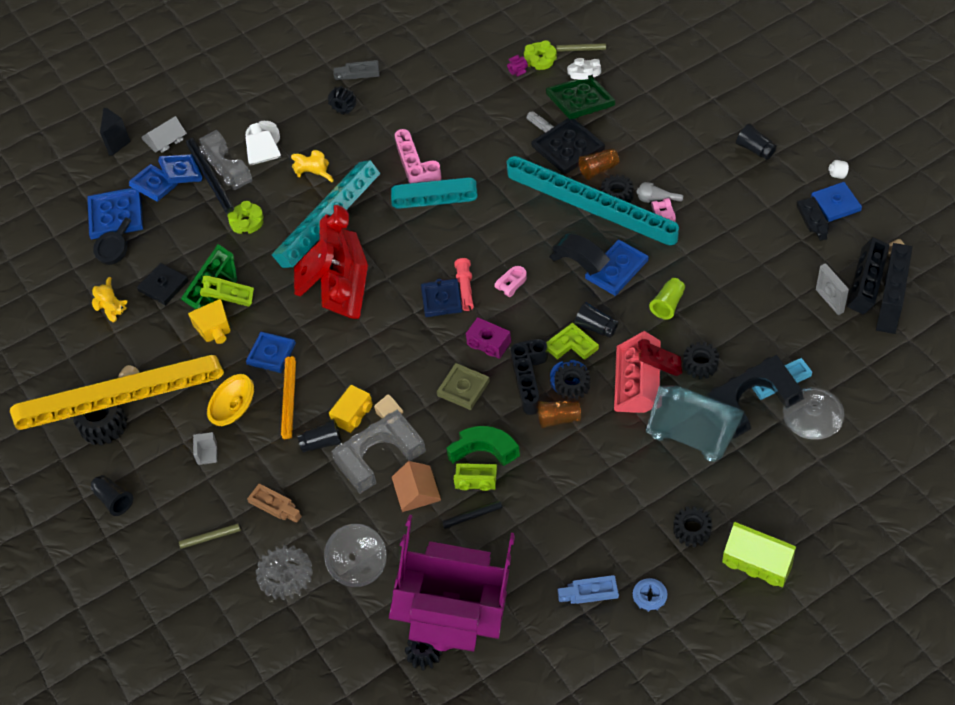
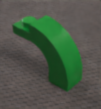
[446,426,520,466]

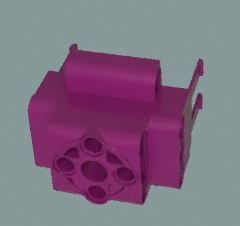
[389,515,515,652]

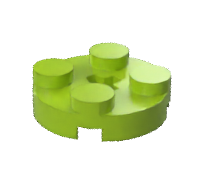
[524,40,557,70]
[227,201,264,234]

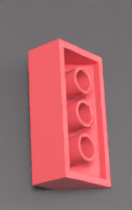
[614,331,661,413]

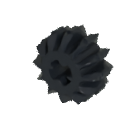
[327,86,357,115]
[405,640,442,671]

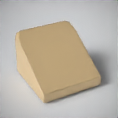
[374,394,403,424]

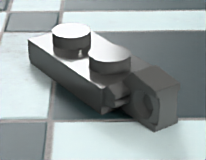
[333,60,380,80]

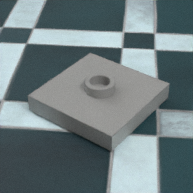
[816,263,849,315]

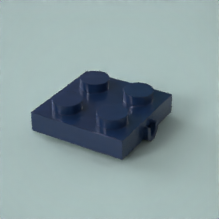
[421,279,462,318]

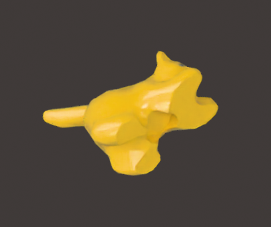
[291,150,334,182]
[92,277,127,322]

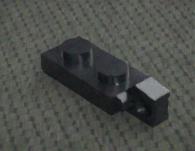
[796,197,829,241]

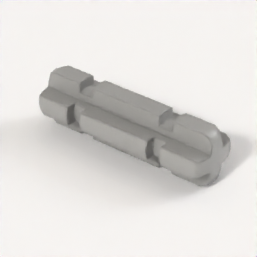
[526,111,554,132]

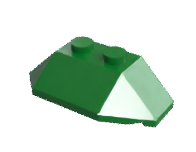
[181,244,237,309]

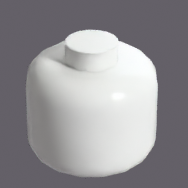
[828,160,849,179]

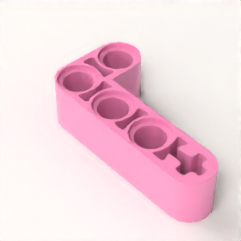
[395,129,442,184]

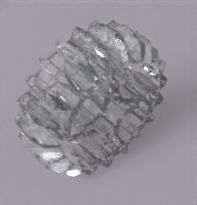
[256,544,313,600]

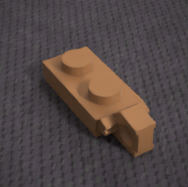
[247,484,302,523]

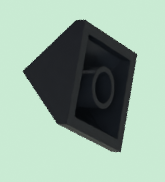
[100,108,131,156]

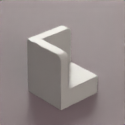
[193,432,217,465]

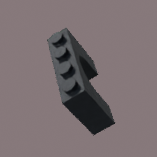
[876,243,913,334]
[707,354,804,439]

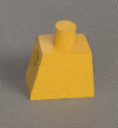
[188,299,231,344]

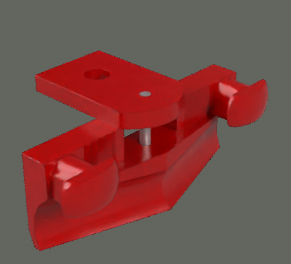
[294,205,368,319]

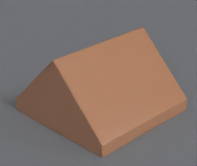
[392,461,441,512]

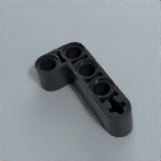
[511,339,548,415]

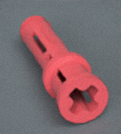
[454,258,474,311]

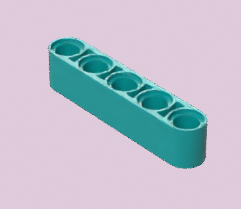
[391,178,478,209]

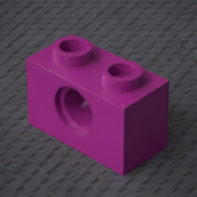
[466,317,511,359]

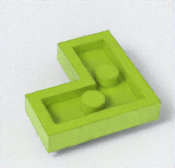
[546,322,599,360]

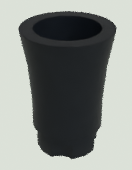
[736,123,777,160]
[574,302,619,338]
[297,418,342,452]
[90,475,133,516]

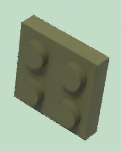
[437,363,490,410]

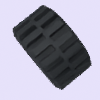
[73,405,127,445]

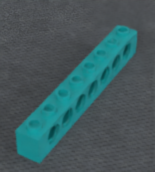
[271,160,380,268]

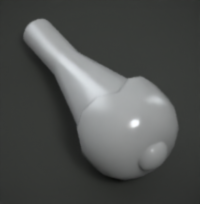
[636,182,683,203]

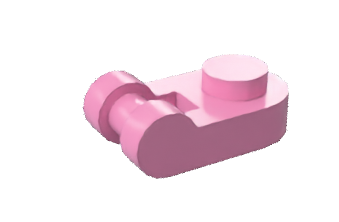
[651,198,676,222]
[495,266,527,297]

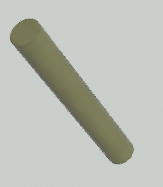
[557,43,606,52]
[179,523,241,549]

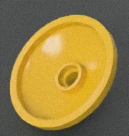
[207,374,254,426]

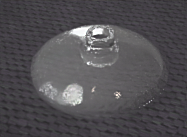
[783,387,844,439]
[324,524,387,587]

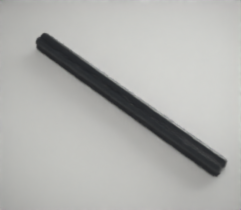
[186,138,234,214]

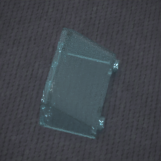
[645,386,744,462]

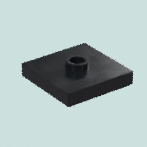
[137,263,189,306]

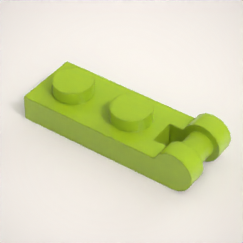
[200,276,254,307]

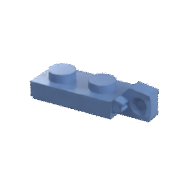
[558,575,619,604]

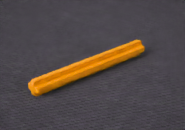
[281,356,296,440]

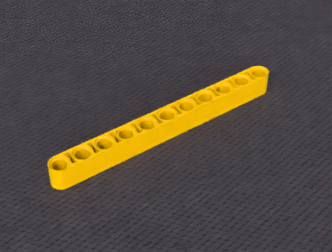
[10,355,224,430]

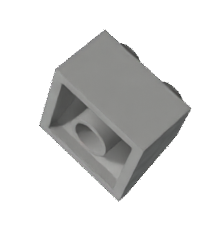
[141,116,187,153]

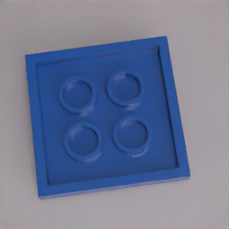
[87,188,143,239]

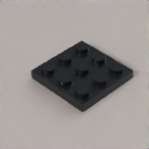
[531,118,605,175]

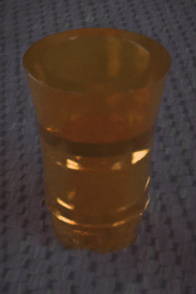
[579,149,620,180]
[538,401,581,429]

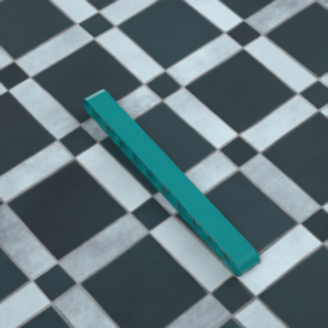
[507,156,679,245]

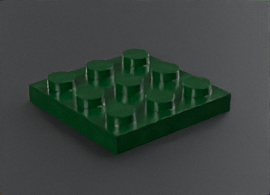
[546,75,615,120]

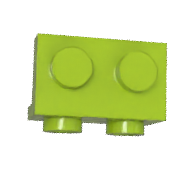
[454,464,497,491]

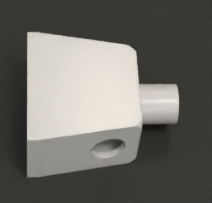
[246,123,281,166]

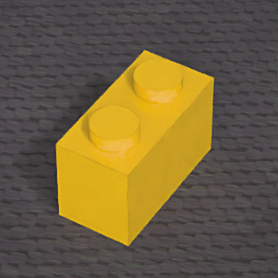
[329,385,373,433]

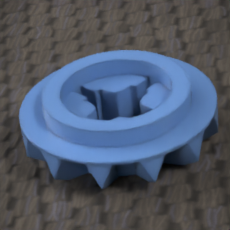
[633,578,667,612]

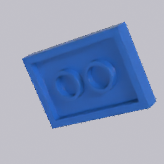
[585,239,648,296]

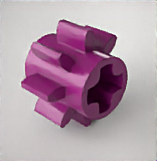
[507,55,528,77]

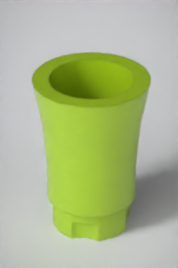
[649,278,685,320]

